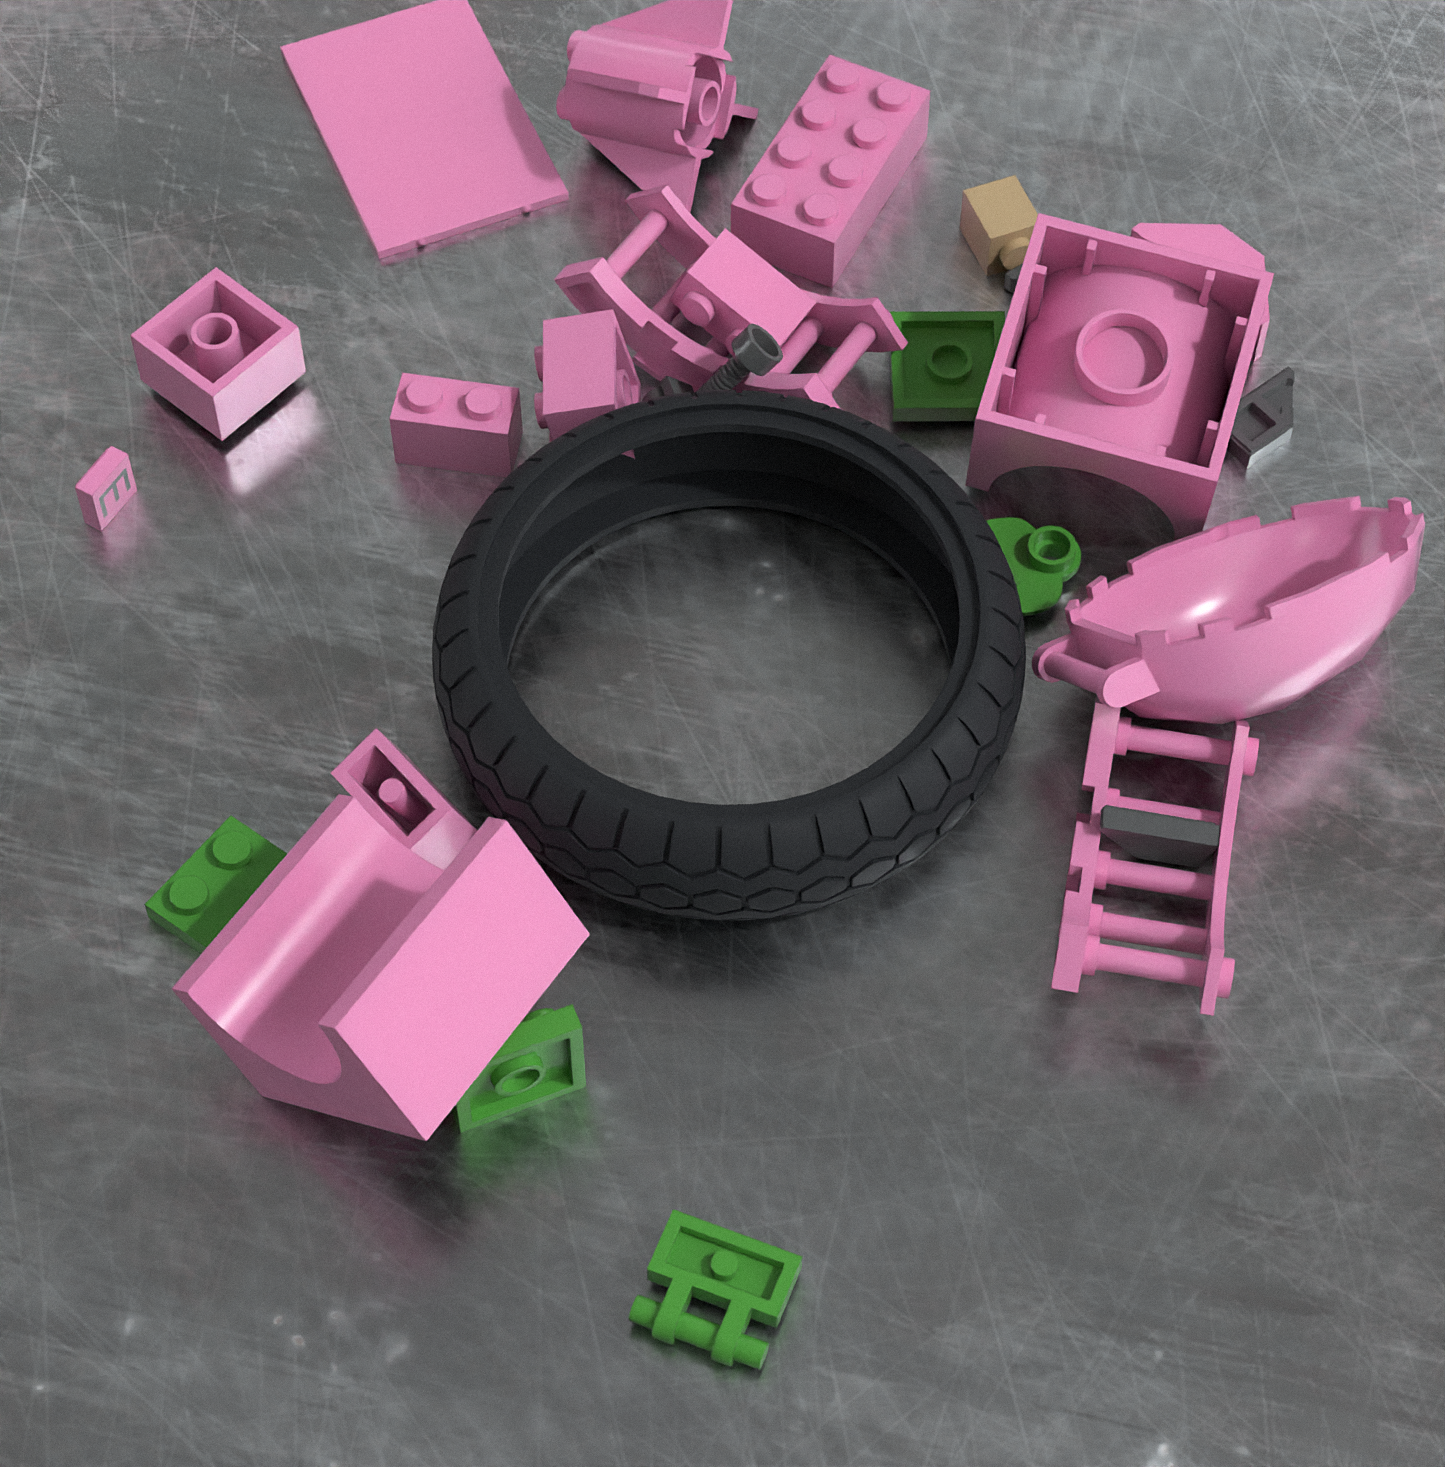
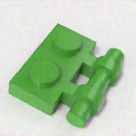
[628,1209,802,1370]

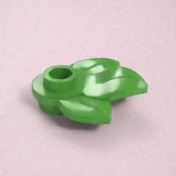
[986,517,1081,616]

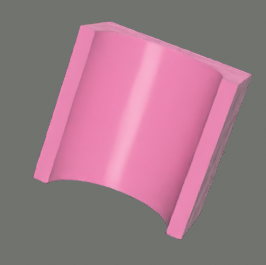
[965,213,1274,541]
[172,794,590,1141]

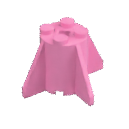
[556,0,759,213]

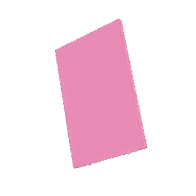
[280,0,569,259]

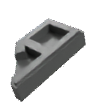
[1227,366,1295,469]
[1100,805,1219,868]

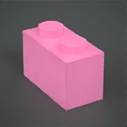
[669,228,817,356]
[389,373,523,478]
[331,728,478,870]

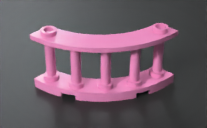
[554,185,908,409]
[1051,697,1259,1016]

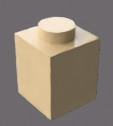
[959,175,1038,277]

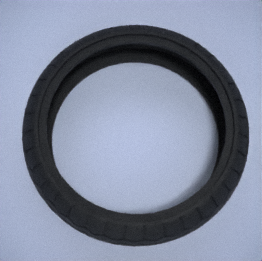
[432,390,1026,920]

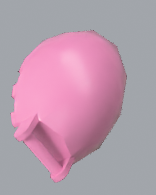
[1032,496,1425,724]

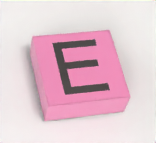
[75,446,137,532]

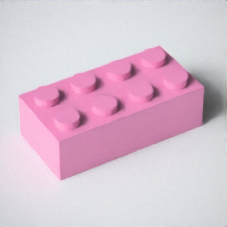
[731,54,931,288]

